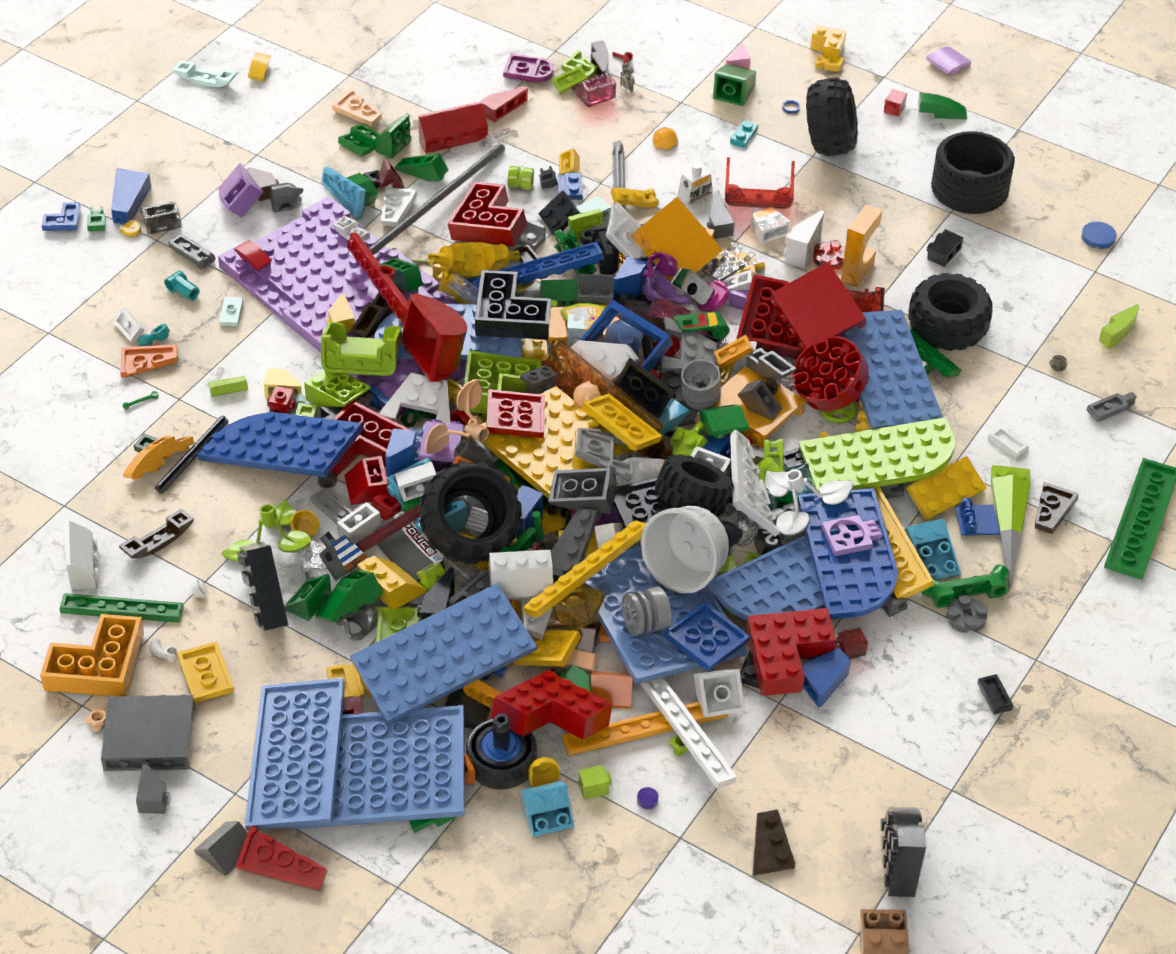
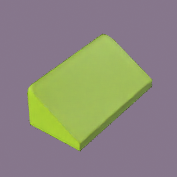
[208,375,248,397]

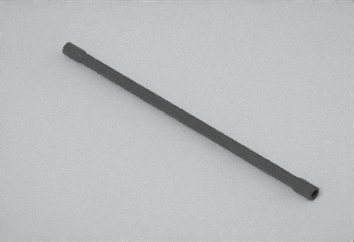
[356,143,505,264]

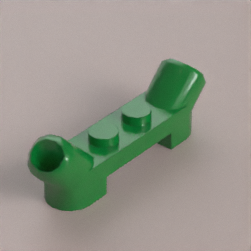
[921,564,1010,608]

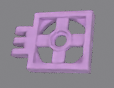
[821,515,882,556]

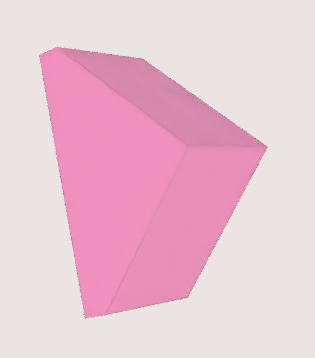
[726,44,751,69]

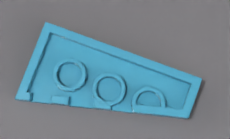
[321,167,366,219]

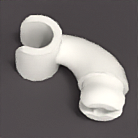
[149,638,177,662]

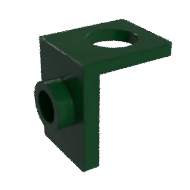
[400,408,437,428]

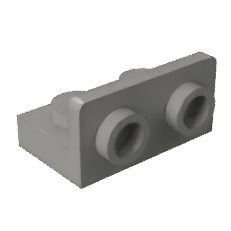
[516,219,546,251]

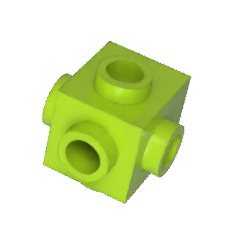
[417,563,446,593]

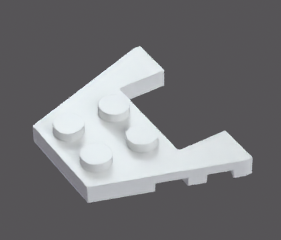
[379,373,450,423]

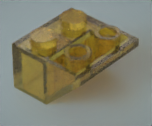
[552,583,606,631]

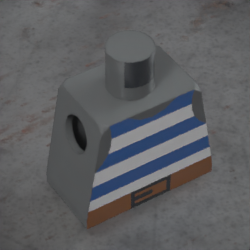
[320,532,367,581]

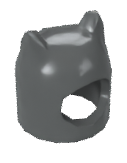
[269,182,304,212]

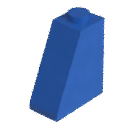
[801,648,851,708]

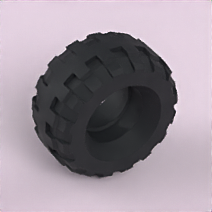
[806,78,858,156]
[908,273,993,351]

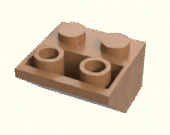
[859,909,910,954]

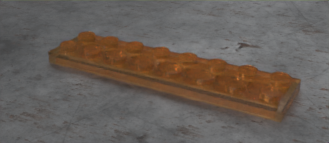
[543,339,664,456]

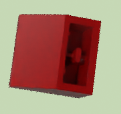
[344,456,389,505]

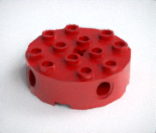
[792,336,869,412]

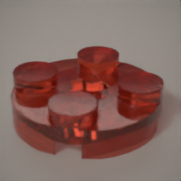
[812,240,845,270]

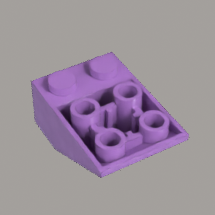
[218,163,263,217]

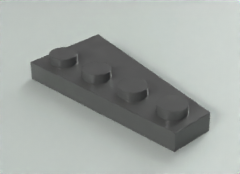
[551,508,599,579]

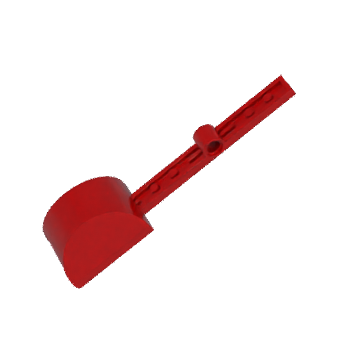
[347,233,467,382]

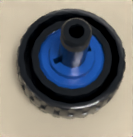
[466,714,537,790]

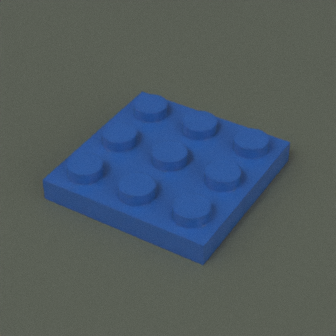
[663,602,751,672]

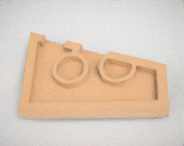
[332,88,382,127]

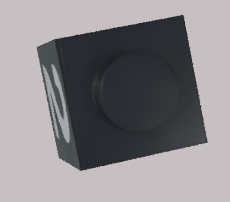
[754,529,783,555]

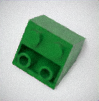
[375,113,411,158]
[699,404,750,438]

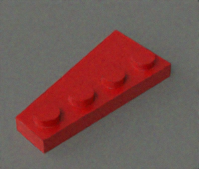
[236,826,328,892]

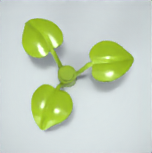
[222,500,311,562]

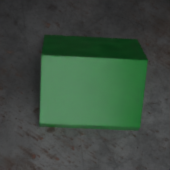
[284,574,331,621]

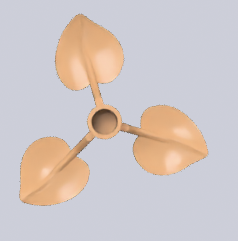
[425,379,489,454]

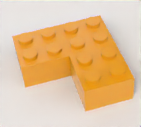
[40,614,144,696]

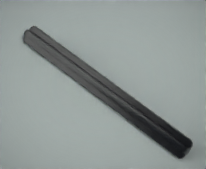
[155,415,229,494]

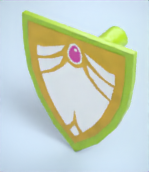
[560,303,606,333]

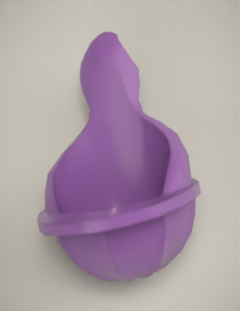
[643,270,691,304]

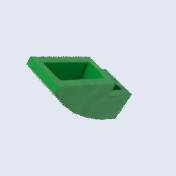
[918,92,967,120]

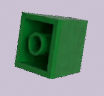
[713,64,757,107]

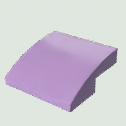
[926,46,972,74]

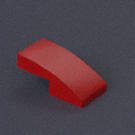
[234,240,272,272]

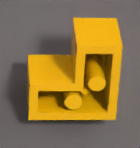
[810,25,846,58]

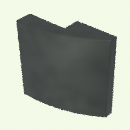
[444,687,493,729]

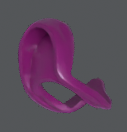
[642,252,678,278]

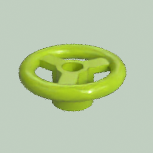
[820,402,857,424]

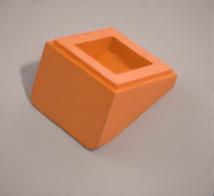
[464,754,475,785]

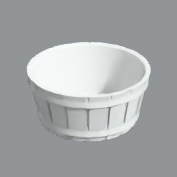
[641,506,729,593]

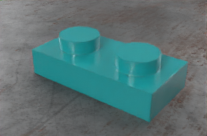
[730,120,758,148]

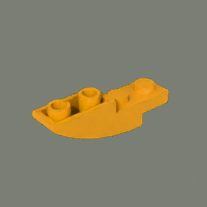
[123,436,195,480]

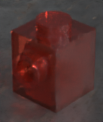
[835,627,868,659]

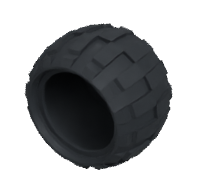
[419,461,522,564]

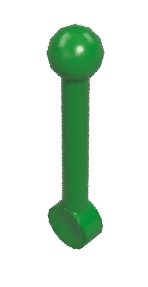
[122,391,159,409]

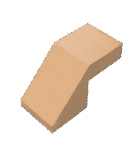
[547,649,597,674]

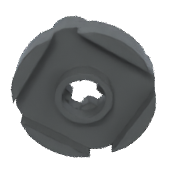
[946,595,988,633]

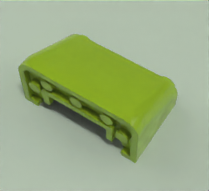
[321,322,402,376]

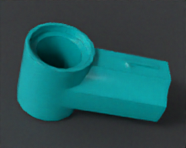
[164,270,200,301]

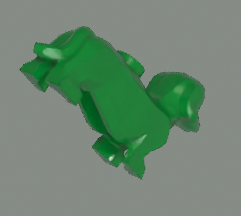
[554,229,597,277]

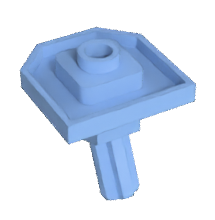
[604,320,643,357]

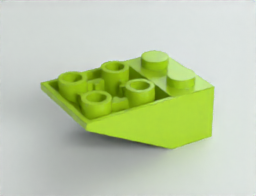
[304,370,371,407]

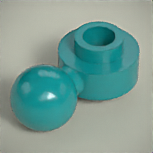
[138,323,170,346]

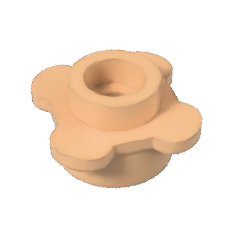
[86,709,106,731]

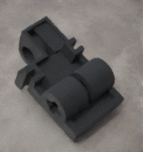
[581,225,620,275]

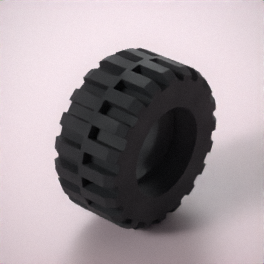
[655,454,734,517]

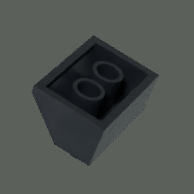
[614,358,677,419]

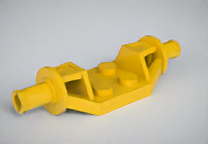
[427,242,520,279]

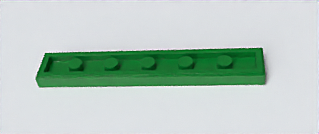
[59,593,184,623]

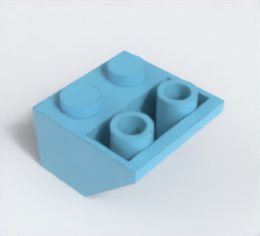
[520,781,575,837]

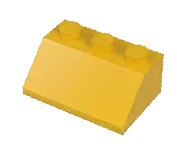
[357,556,427,610]

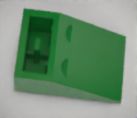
[315,569,383,623]

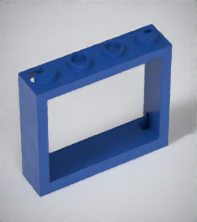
[580,300,673,382]

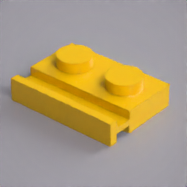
[326,664,364,699]

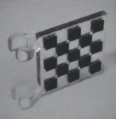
[700,241,757,281]

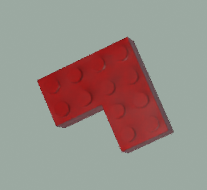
[447,182,527,247]
[737,274,802,359]
[330,401,412,476]
[746,608,836,696]
[491,670,613,740]

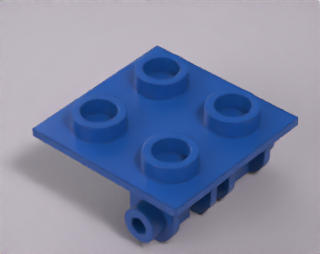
[955,497,1000,536]

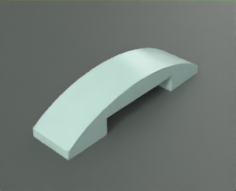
[173,61,237,87]

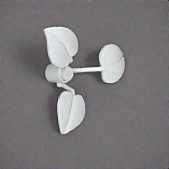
[765,470,854,535]

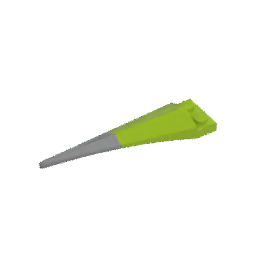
[991,465,1031,589]

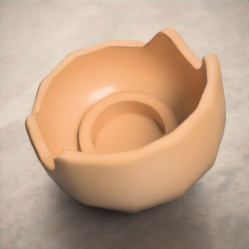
[573,381,601,408]

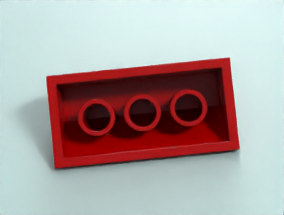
[418,101,488,153]

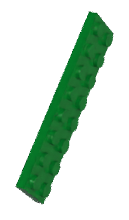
[1104,458,1176,580]

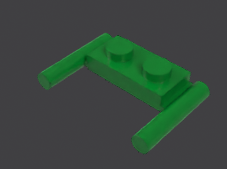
[500,511,544,552]

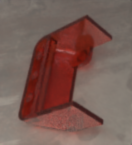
[724,157,795,209]

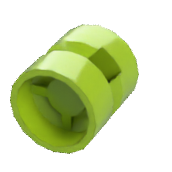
[507,166,534,190]

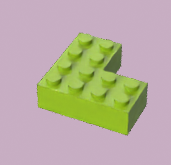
[461,350,542,415]

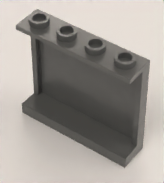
[101,694,195,771]

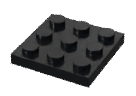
[613,478,673,529]

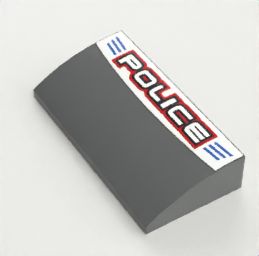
[374,511,447,583]

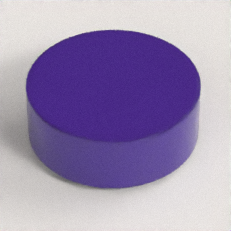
[637,787,659,809]

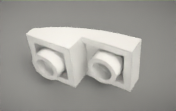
[333,216,370,242]

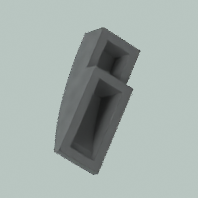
[746,348,797,379]

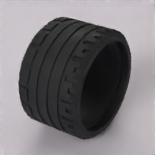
[931,131,1015,214]

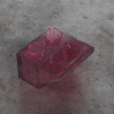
[572,73,616,107]

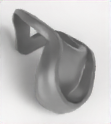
[335,605,378,641]

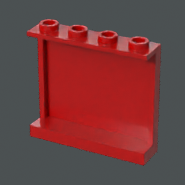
[770,262,866,352]

